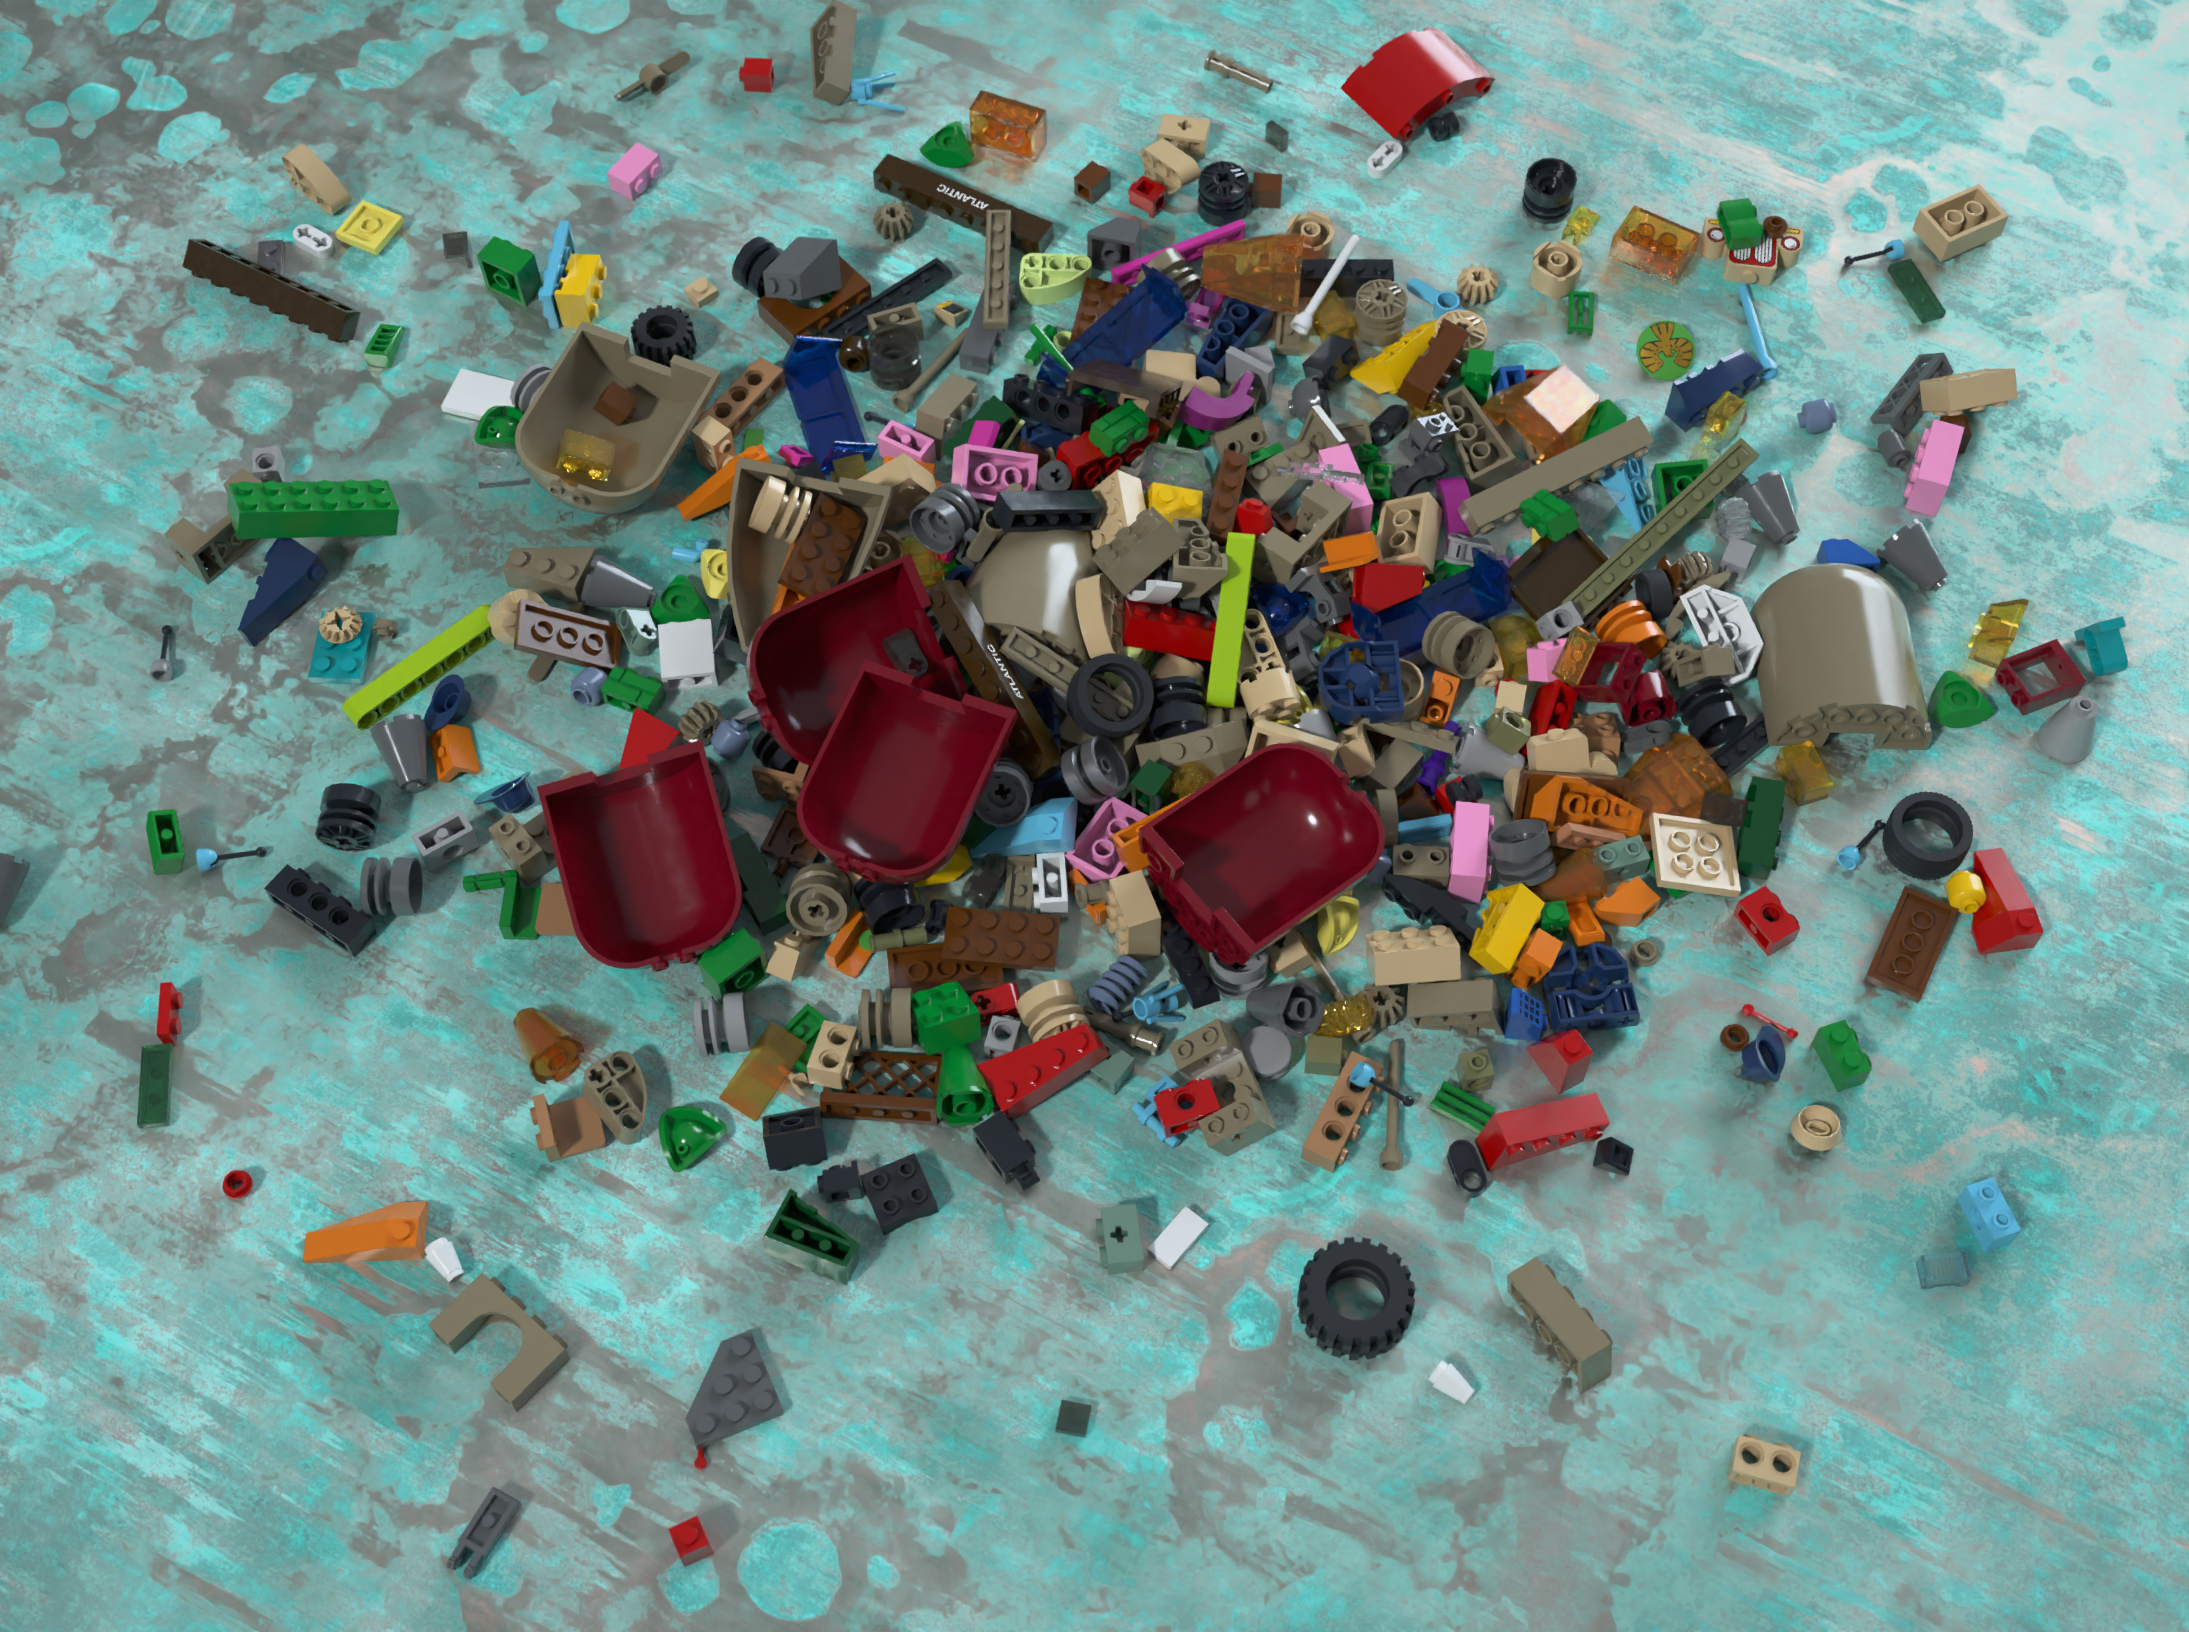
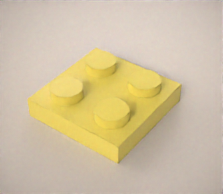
[335,200,404,256]

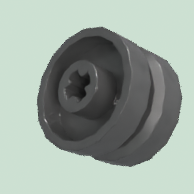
[1061,735,1129,806]

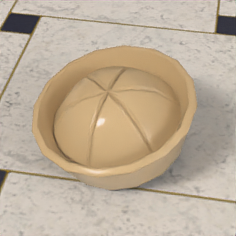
[1791,1105,1842,1151]

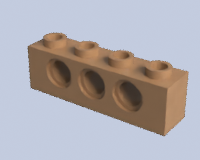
[697,356,786,440]
[1301,1051,1385,1173]

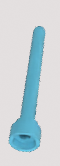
[1738,284,1778,380]

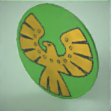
[1636,320,1695,380]

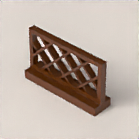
[820,1051,942,1125]

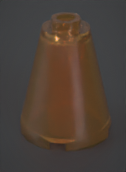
[1527,846,1607,905]
[513,1008,584,1084]

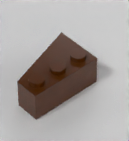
[1397,318,1470,411]

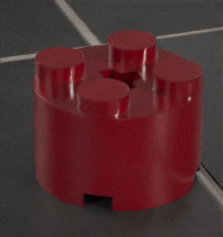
[1616,670,1677,728]

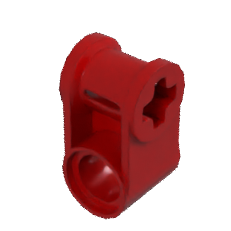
[970,983,1021,1027]

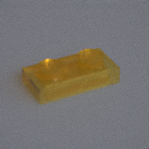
[1552,626,1599,687]

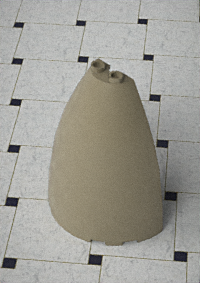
[726,457,893,654]
[939,530,1101,678]

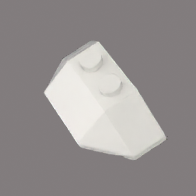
[1680,585,1764,688]

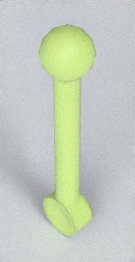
[1001,419,1026,450]

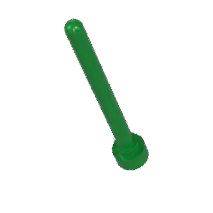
[1030,324,1110,418]

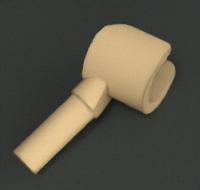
[778,1064,813,1096]

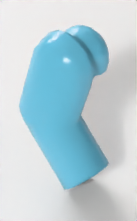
[672,538,710,563]

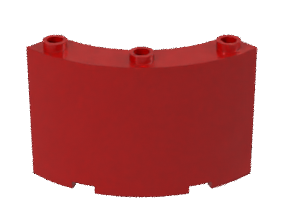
[1340,28,1496,143]

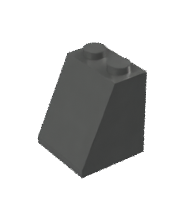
[763,236,842,300]

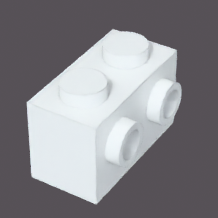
[1032,852,1069,918]

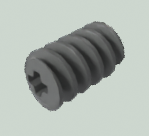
[1036,460,1072,491]

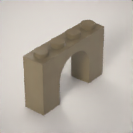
[428,1273,570,1412]

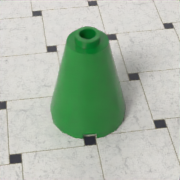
[935,1045,994,1126]

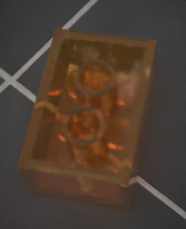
[969,90,1047,163]
[1609,205,1701,285]

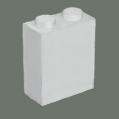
[658,619,718,692]

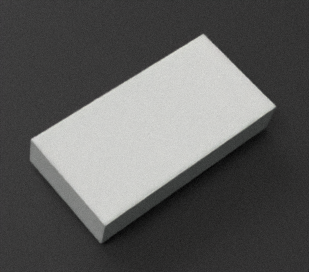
[1148,1206,1209,1271]

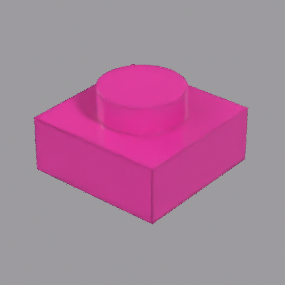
[778,444,814,468]

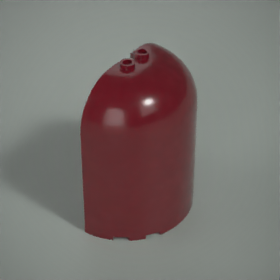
[746,553,969,767]
[797,659,1018,884]
[537,739,742,972]
[1139,743,1385,965]

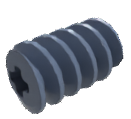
[1087,955,1149,1016]

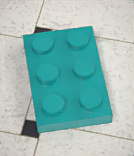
[308,611,376,684]

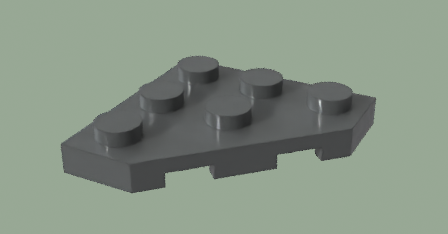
[685,1330,784,1450]

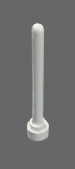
[1290,235,1360,335]

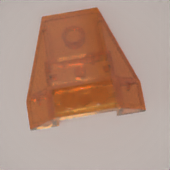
[1200,232,1304,313]
[1481,364,1601,464]
[1622,732,1740,842]

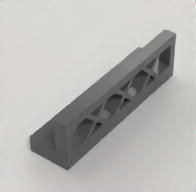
[1870,353,1954,436]

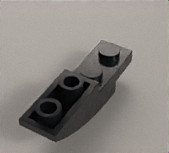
[1382,873,1476,954]

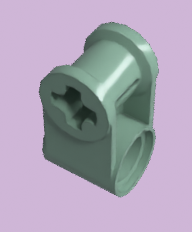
[616,607,659,657]

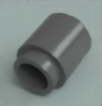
[1877,430,1912,468]

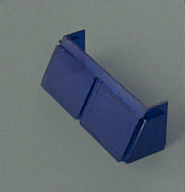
[1040,263,1188,395]
[782,336,878,476]
[1350,547,1512,658]

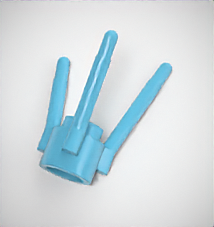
[851,71,905,112]
[1132,981,1184,1024]

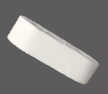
[1367,141,1402,179]
[292,224,335,259]

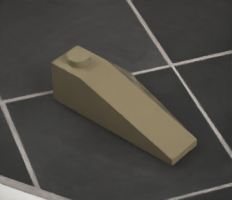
[1172,517,1228,599]

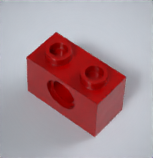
[1733,885,1801,956]
[1153,1078,1220,1138]

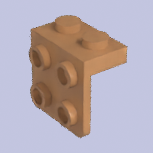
[1567,712,1621,768]
[751,762,811,807]
[535,883,576,936]
[530,1093,606,1162]

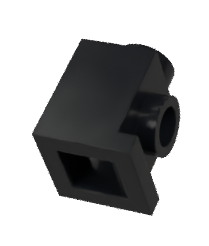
[817,1160,862,1203]

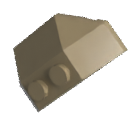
[1135,718,1248,793]

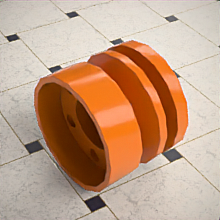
[1595,600,1667,670]

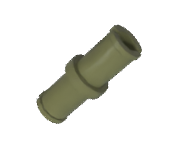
[868,926,928,953]

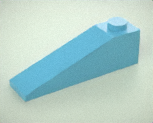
[1599,457,1653,533]
[970,797,1078,858]

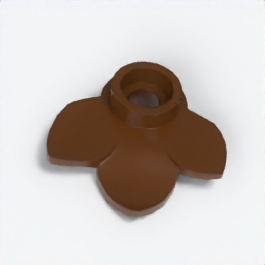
[1656,556,1682,605]

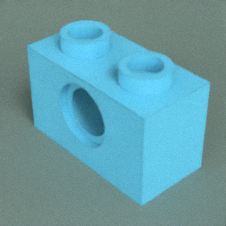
[1957,1177,2021,1252]

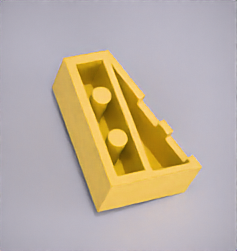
[554,254,607,327]
[1469,883,1545,975]

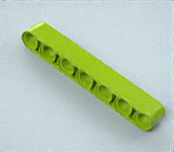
[1207,532,1256,708]
[342,604,496,730]

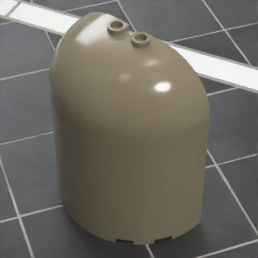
[515,321,721,514]
[1750,563,1932,750]

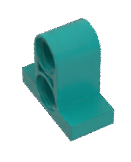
[2074,616,2128,677]

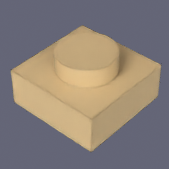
[684,276,719,309]

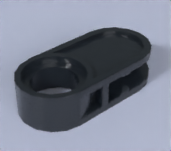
[1369,405,1409,447]
[1447,1140,1487,1198]

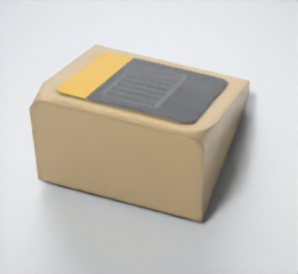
[934,300,969,328]

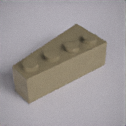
[810,0,857,107]
[1441,384,1516,497]
[1507,1257,1613,1393]

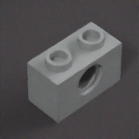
[411,810,480,872]

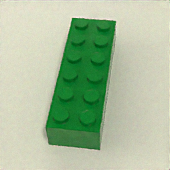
[227,479,399,539]

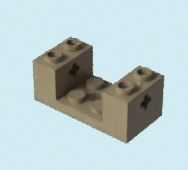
[164,468,262,585]
[1252,480,1353,597]
[488,766,584,887]
[1168,1018,1277,1157]

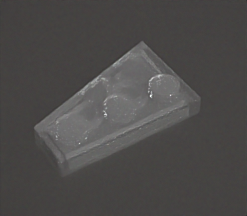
[1277,462,1365,485]

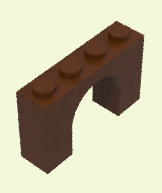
[757,256,872,351]
[1204,449,1249,547]

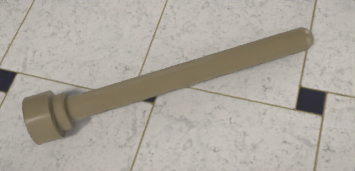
[892,328,968,412]
[1300,933,1376,1045]
[1379,1040,1403,1171]

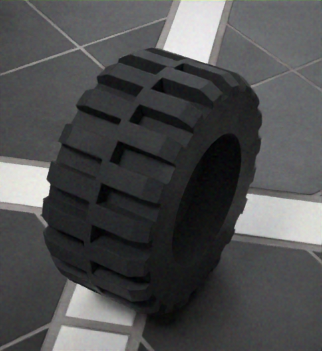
[1297,1237,1415,1361]

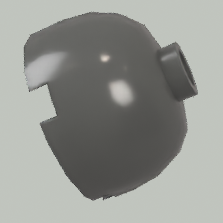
[1288,375,1331,424]

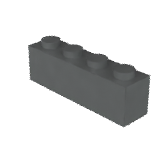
[959,283,1019,375]

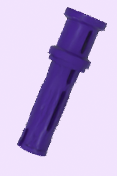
[1414,721,1462,796]

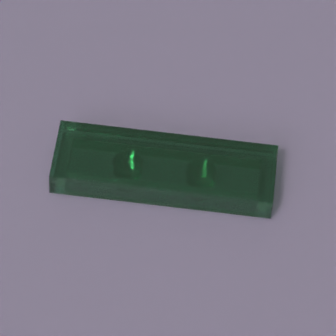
[1887,258,1946,324]
[137,1043,174,1129]

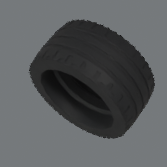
[1066,653,1154,739]
[1882,791,1973,880]

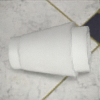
[425,1237,465,1284]
[1428,1360,1475,1404]

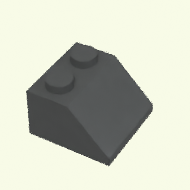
[1087,217,1142,271]

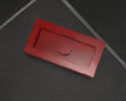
[156,982,183,1047]

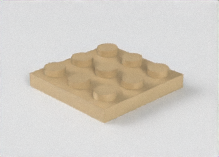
[1649,813,1741,898]

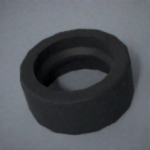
[1635,568,1673,620]

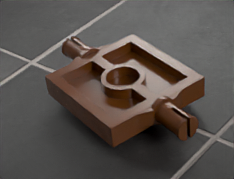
[760,804,820,878]

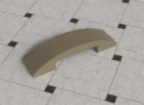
[1662,572,1731,650]
[1002,854,1036,913]

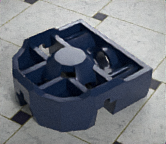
[1317,640,1404,725]
[1542,942,1640,1033]

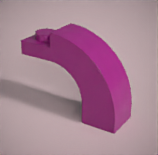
[1183,268,1234,330]
[1176,371,1255,431]
[1434,477,1474,551]

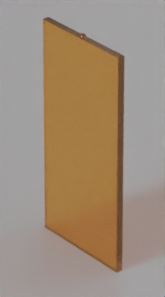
[719,1021,808,1122]

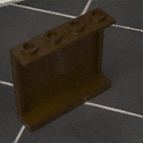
[1065,358,1183,419]
[1496,509,1637,643]

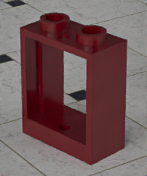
[1994,639,2086,716]
[1565,642,1648,703]

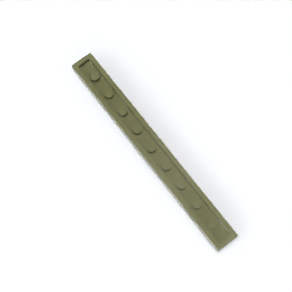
[1560,438,1760,620]

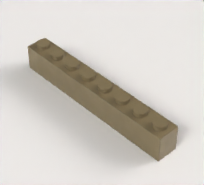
[1457,416,1655,536]

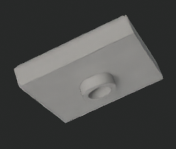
[1224,346,1273,405]

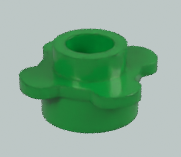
[1352,443,1382,462]

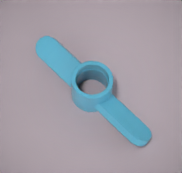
[1406,278,1487,326]

